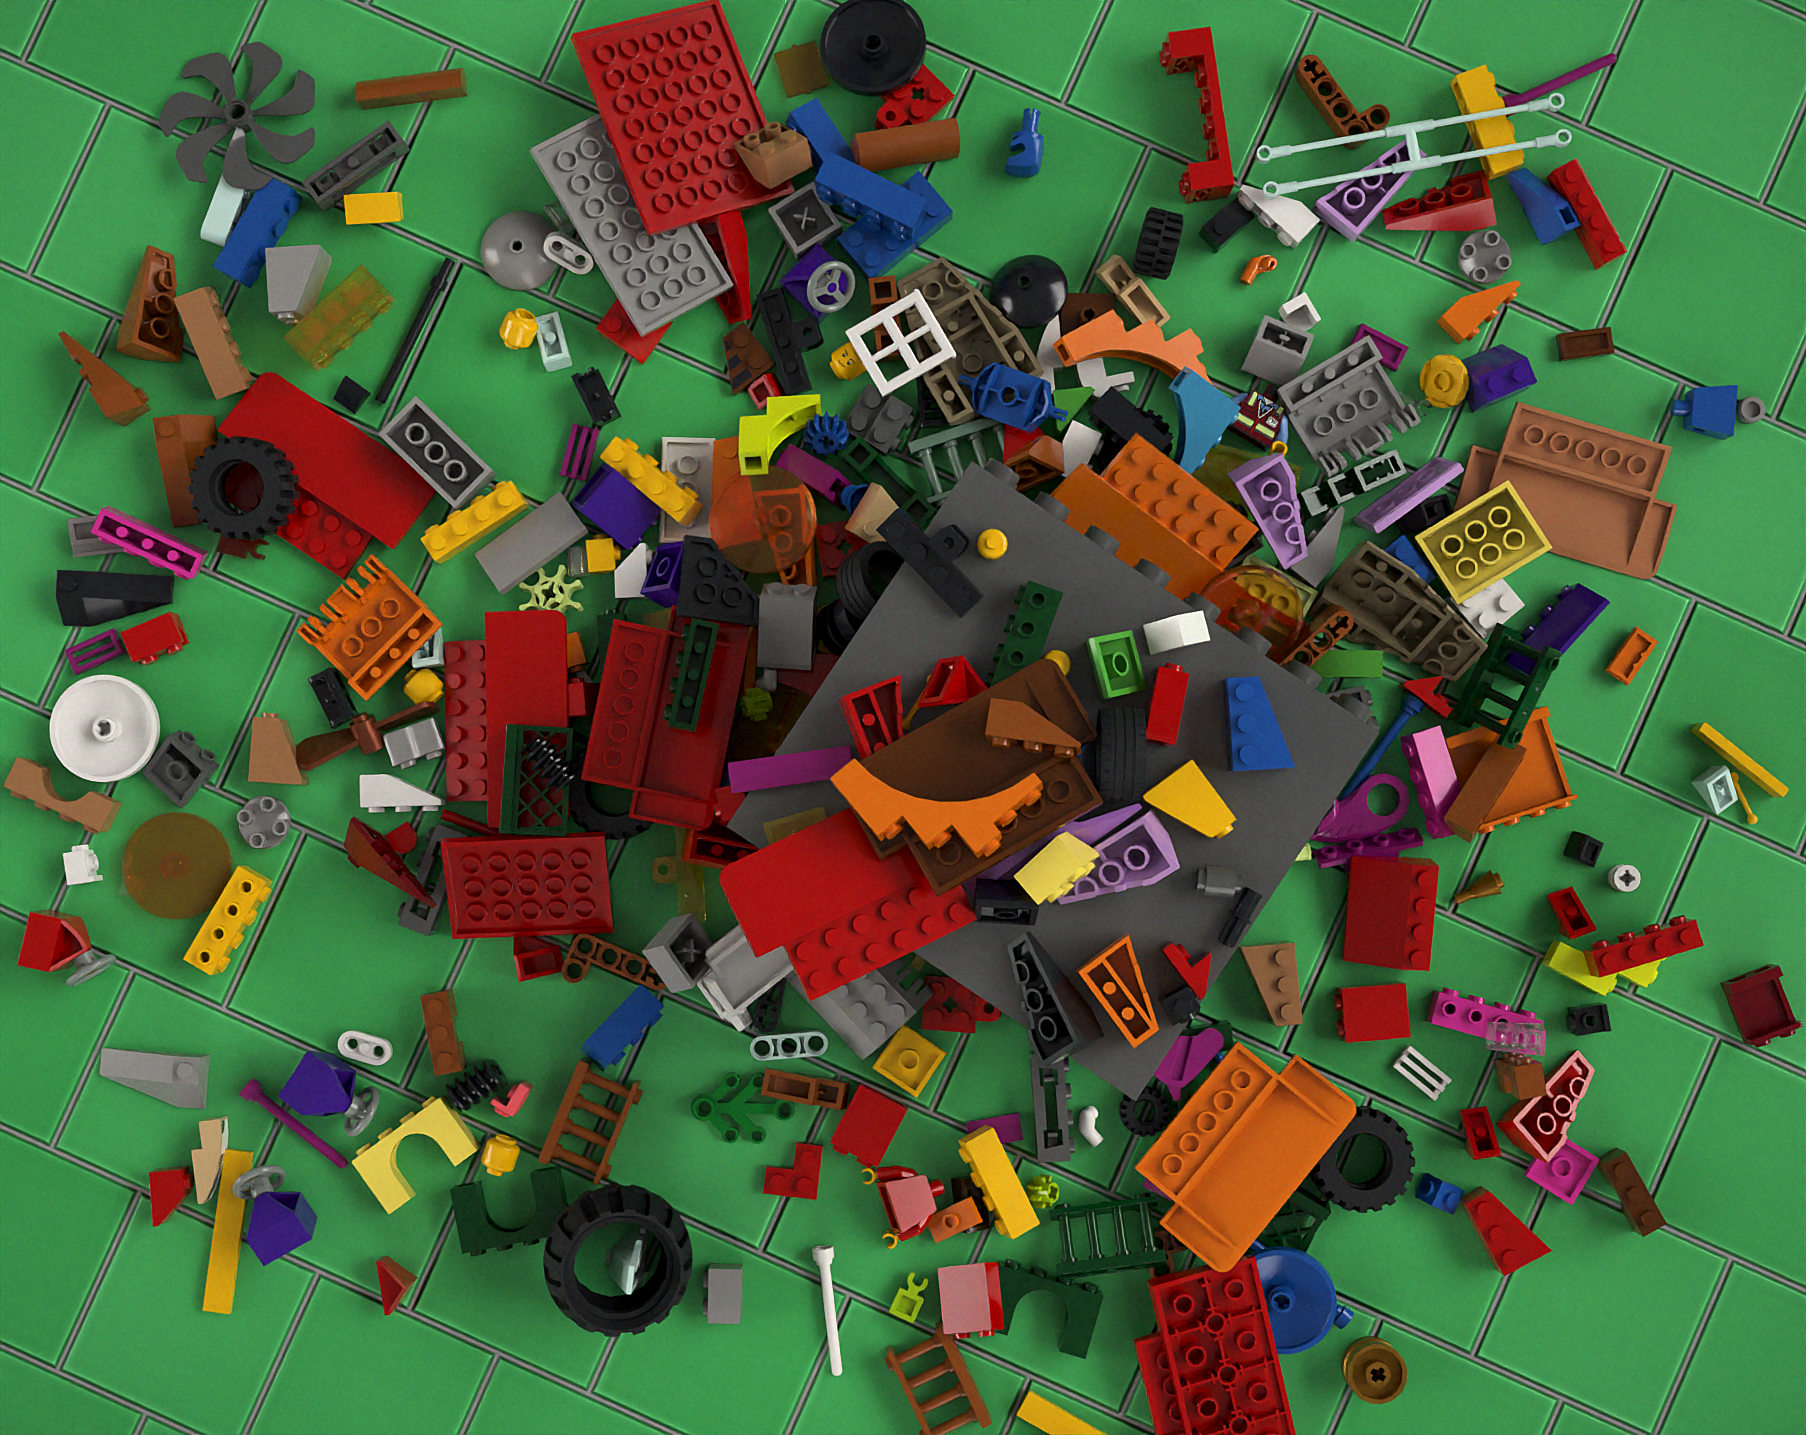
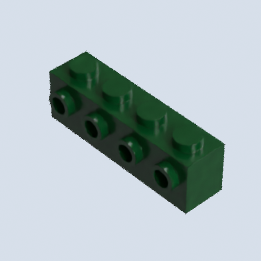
[984,580,1063,688]
[663,618,719,733]

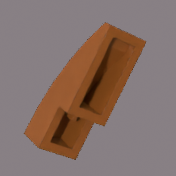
[761,1068,851,1110]

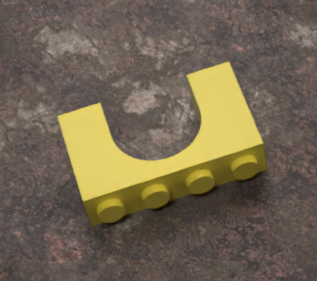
[352,1095,481,1214]

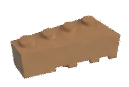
[173,286,252,400]

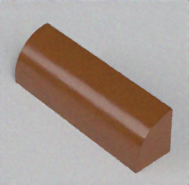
[355,68,468,110]
[850,118,960,172]
[1444,734,1527,843]

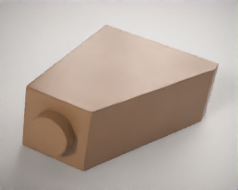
[248,713,309,785]

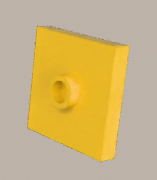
[872,1024,947,1098]

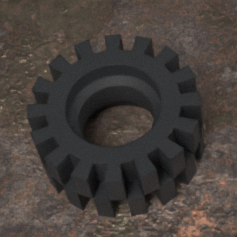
[1119,1086,1169,1137]

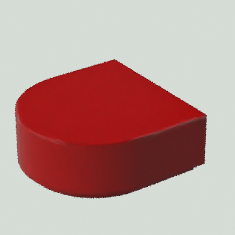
[385,821,418,853]

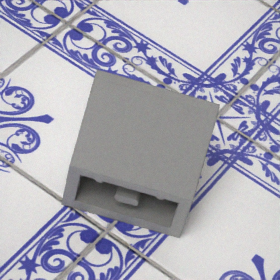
[1241,315,1315,387]

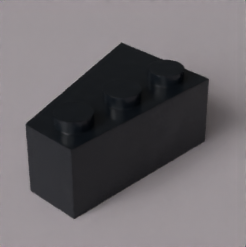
[1087,386,1174,452]

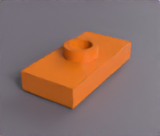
[1604,626,1658,686]
[928,1196,983,1243]

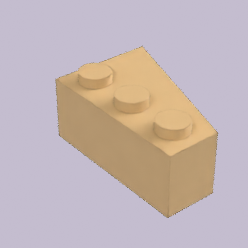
[845,482,899,543]

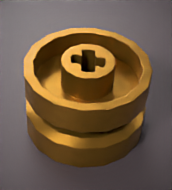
[1341,1336,1407,1404]

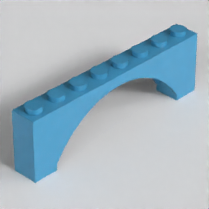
[1168,366,1241,474]

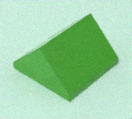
[1052,386,1095,440]
[1086,630,1147,701]

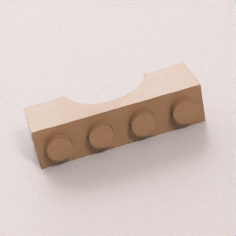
[3,757,122,834]

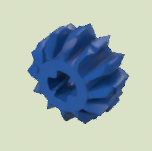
[803,411,849,458]

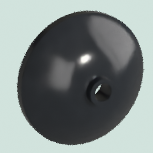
[989,255,1068,329]

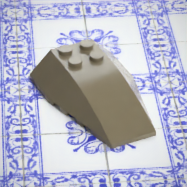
[897,256,1044,425]
[1308,540,1488,682]

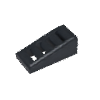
[916,376,947,430]

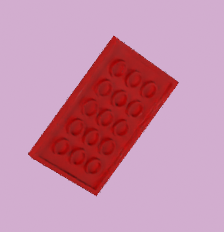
[441,832,614,939]

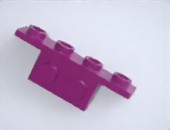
[1313,827,1424,883]

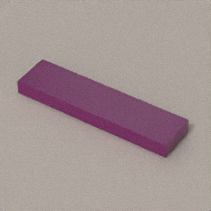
[728,745,852,793]

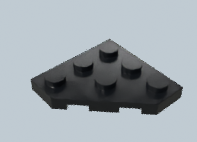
[676,535,760,627]

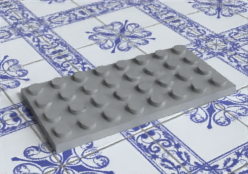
[530,113,734,338]

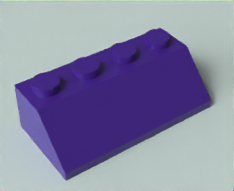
[1503,583,1610,677]

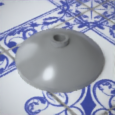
[481,211,560,291]

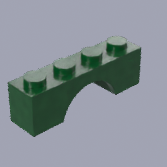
[841,435,936,529]

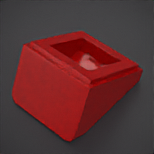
[746,373,786,410]

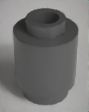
[1195,865,1242,898]

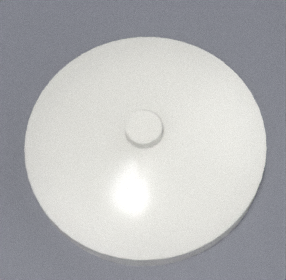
[50,675,160,782]

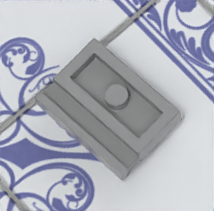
[67,515,125,558]

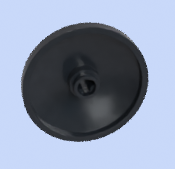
[820,0,927,97]

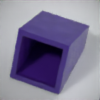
[1461,344,1537,413]
[570,462,662,551]

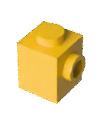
[586,534,622,575]

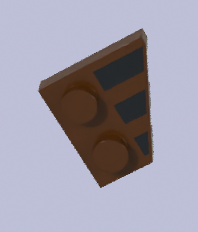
[722,322,776,396]

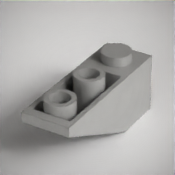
[1287,506,1345,589]

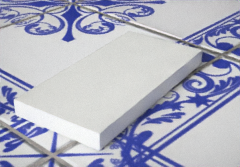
[659,437,716,544]

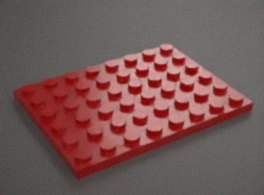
[570,0,795,237]

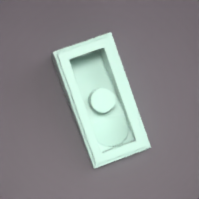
[535,311,573,372]

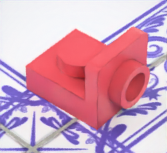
[490,1081,534,1117]

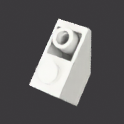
[614,543,653,600]

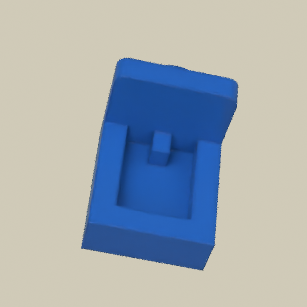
[1415,1173,1464,1215]

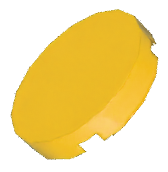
[1420,354,1469,408]

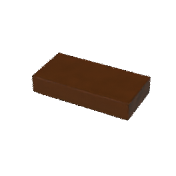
[1556,327,1615,362]

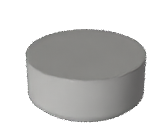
[1736,396,1765,424]

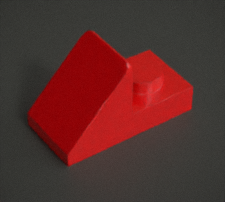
[1398,676,1453,719]
[1547,886,1596,940]
[1160,941,1212,1000]
[1459,1106,1501,1160]

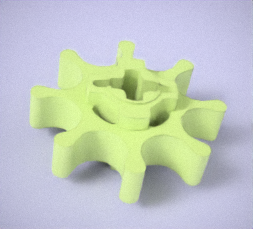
[519,565,584,614]

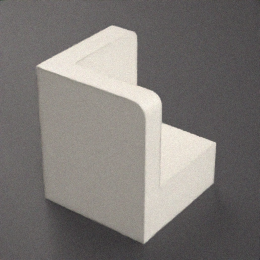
[1278,292,1321,331]

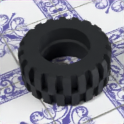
[188,436,300,540]
[569,747,654,840]
[1310,1105,1415,1213]

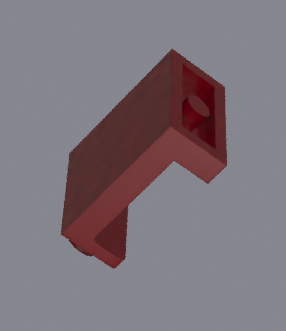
[1720,964,1803,1048]

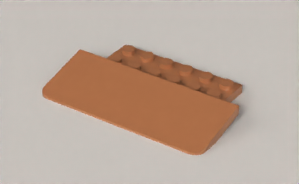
[1452,401,1678,579]

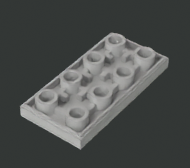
[474,492,589,595]

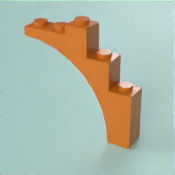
[1053,309,1217,388]
[830,758,1043,858]

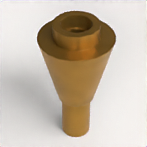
[1454,870,1505,905]

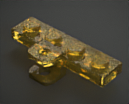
[652,827,706,922]

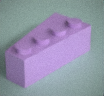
[1312,139,1427,243]

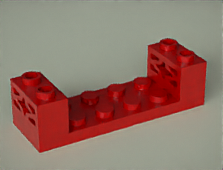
[1159,26,1234,204]

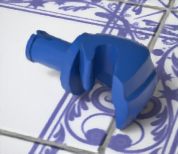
[1005,108,1044,178]

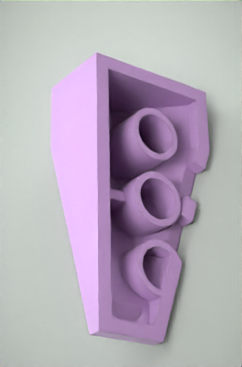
[1227,453,1308,570]
[1057,809,1180,905]

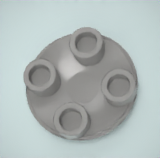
[1458,230,1512,284]
[237,796,291,849]

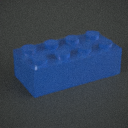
[815,151,927,241]
[837,171,953,281]

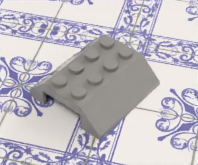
[1277,335,1421,477]
[789,957,935,1060]

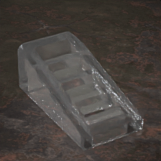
[1485,1022,1546,1056]

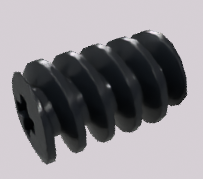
[520,735,579,795]
[445,1059,508,1112]

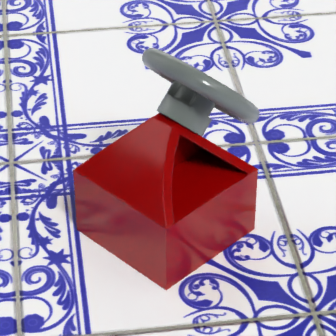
[17,910,116,987]

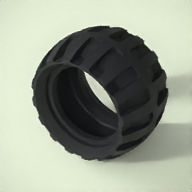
[543,1183,693,1337]

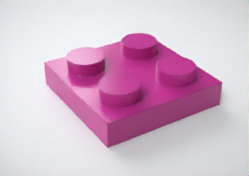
[1523,1139,1600,1205]

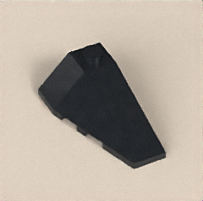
[56,570,174,627]
[1007,931,1105,1069]

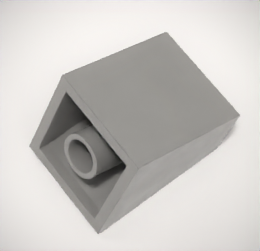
[265,244,332,326]
[757,582,819,670]

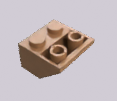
[734,121,813,189]

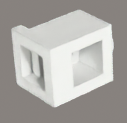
[63,844,103,885]

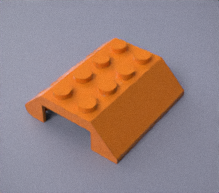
[296,554,443,701]

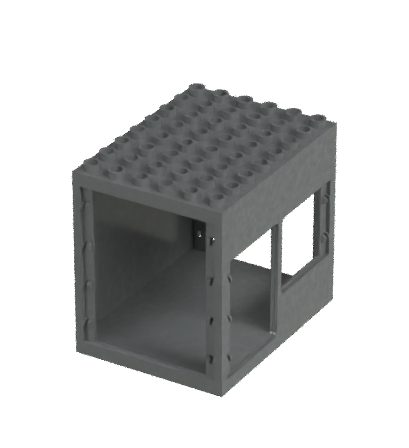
[727,458,1380,1101]

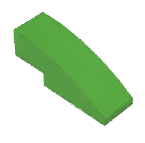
[1297,650,1383,679]

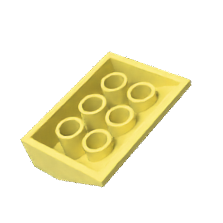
[1414,480,1553,605]

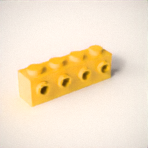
[1450,64,1524,181]
[600,436,704,526]
[420,480,530,564]
[183,865,273,975]
[958,1125,1040,1240]

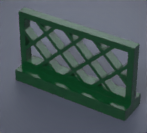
[499,724,574,837]
[1257,1186,1331,1251]

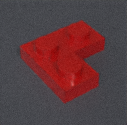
[763,1142,823,1200]

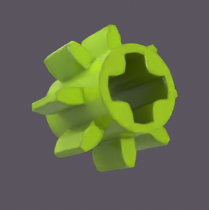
[740,687,773,721]
[1026,1174,1059,1209]

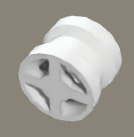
[1608,864,1641,892]

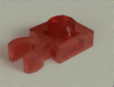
[218,536,269,560]

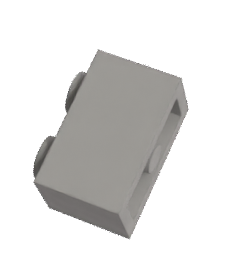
[703,1263,743,1324]

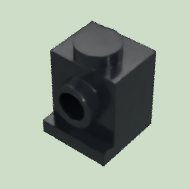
[1158,983,1201,1026]
[1566,1002,1611,1036]

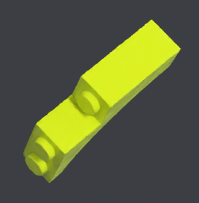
[739,394,822,476]
[1541,940,1667,996]

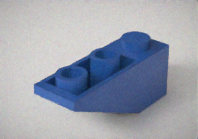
[1506,168,1581,245]

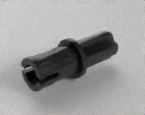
[1218,887,1263,948]

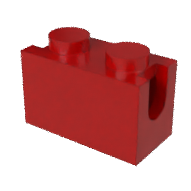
[120,612,190,666]

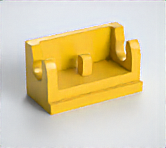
[344,192,403,225]

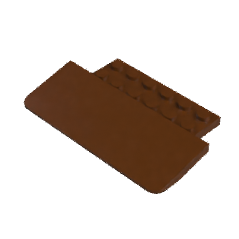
[847,659,1103,897]

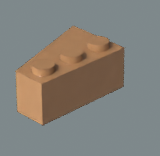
[1237,941,1303,1026]

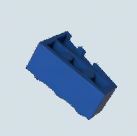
[1223,676,1296,772]
[580,984,664,1071]

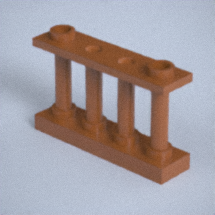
[538,1058,643,1186]
[884,1321,992,1435]

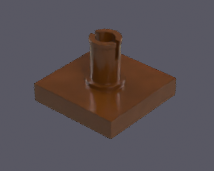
[1060,293,1115,337]

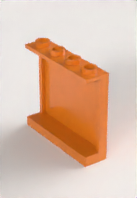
[1444,706,1578,834]

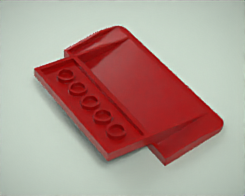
[217,372,436,580]
[580,605,750,831]
[444,610,570,828]
[719,807,977,1001]

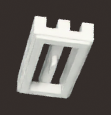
[1392,1045,1452,1101]

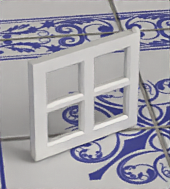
[845,289,957,397]

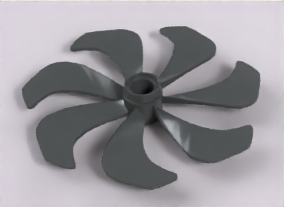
[158,42,315,191]

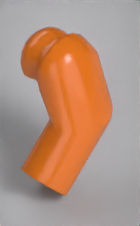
[1239,255,1277,286]

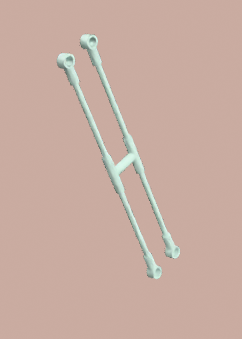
[1255,93,1572,200]

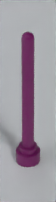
[1502,53,1617,117]
[239,1078,348,1169]

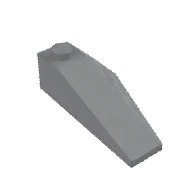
[100,1048,210,1109]

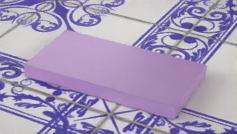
[1353,456,1464,534]

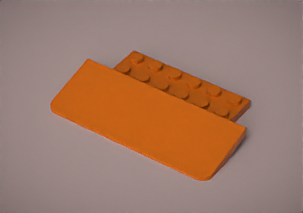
[1050,433,1259,611]
[1134,1041,1356,1272]

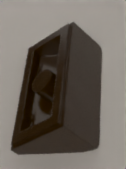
[951,1176,990,1234]

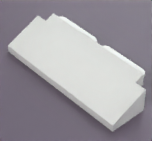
[701,925,794,1017]

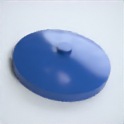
[1249,1246,1337,1354]

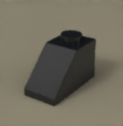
[1198,198,1255,253]
[1395,493,1453,535]

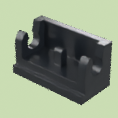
[571,367,622,428]
[308,667,359,729]

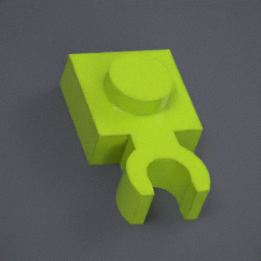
[889,1270,928,1323]

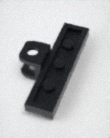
[756,287,824,396]
[876,508,984,618]

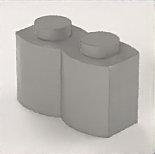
[382,718,446,770]

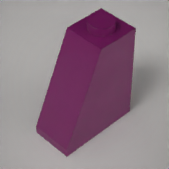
[775,443,852,511]

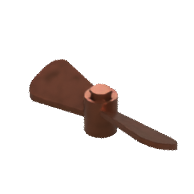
[296,702,440,771]

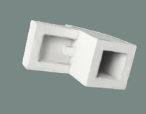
[1074,358,1135,402]

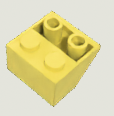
[1013,831,1100,905]

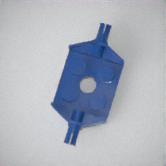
[958,362,1068,434]

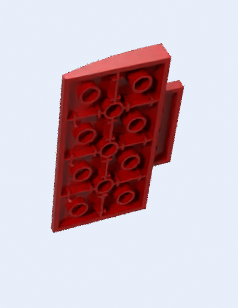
[1133,1255,1296,1435]

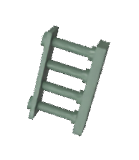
[908,417,1005,509]

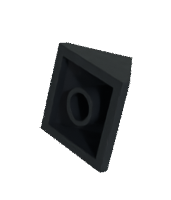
[974,878,1039,926]

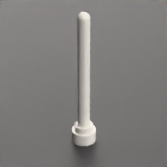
[812,1245,842,1376]

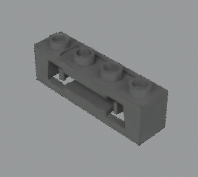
[302,120,410,211]
[397,824,471,936]
[1030,1051,1075,1163]

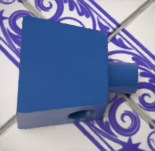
[1670,385,1738,440]

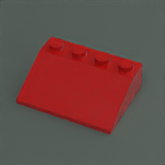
[1342,855,1439,971]

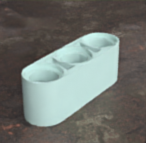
[201,174,253,247]
[750,1029,829,1061]

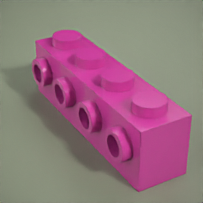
[91,505,209,580]
[1400,726,1461,839]
[1425,987,1544,1052]

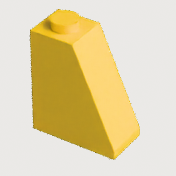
[1142,760,1237,839]

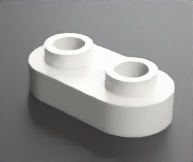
[543,232,594,274]
[338,1030,393,1065]

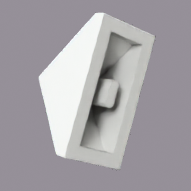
[1143,611,1210,655]

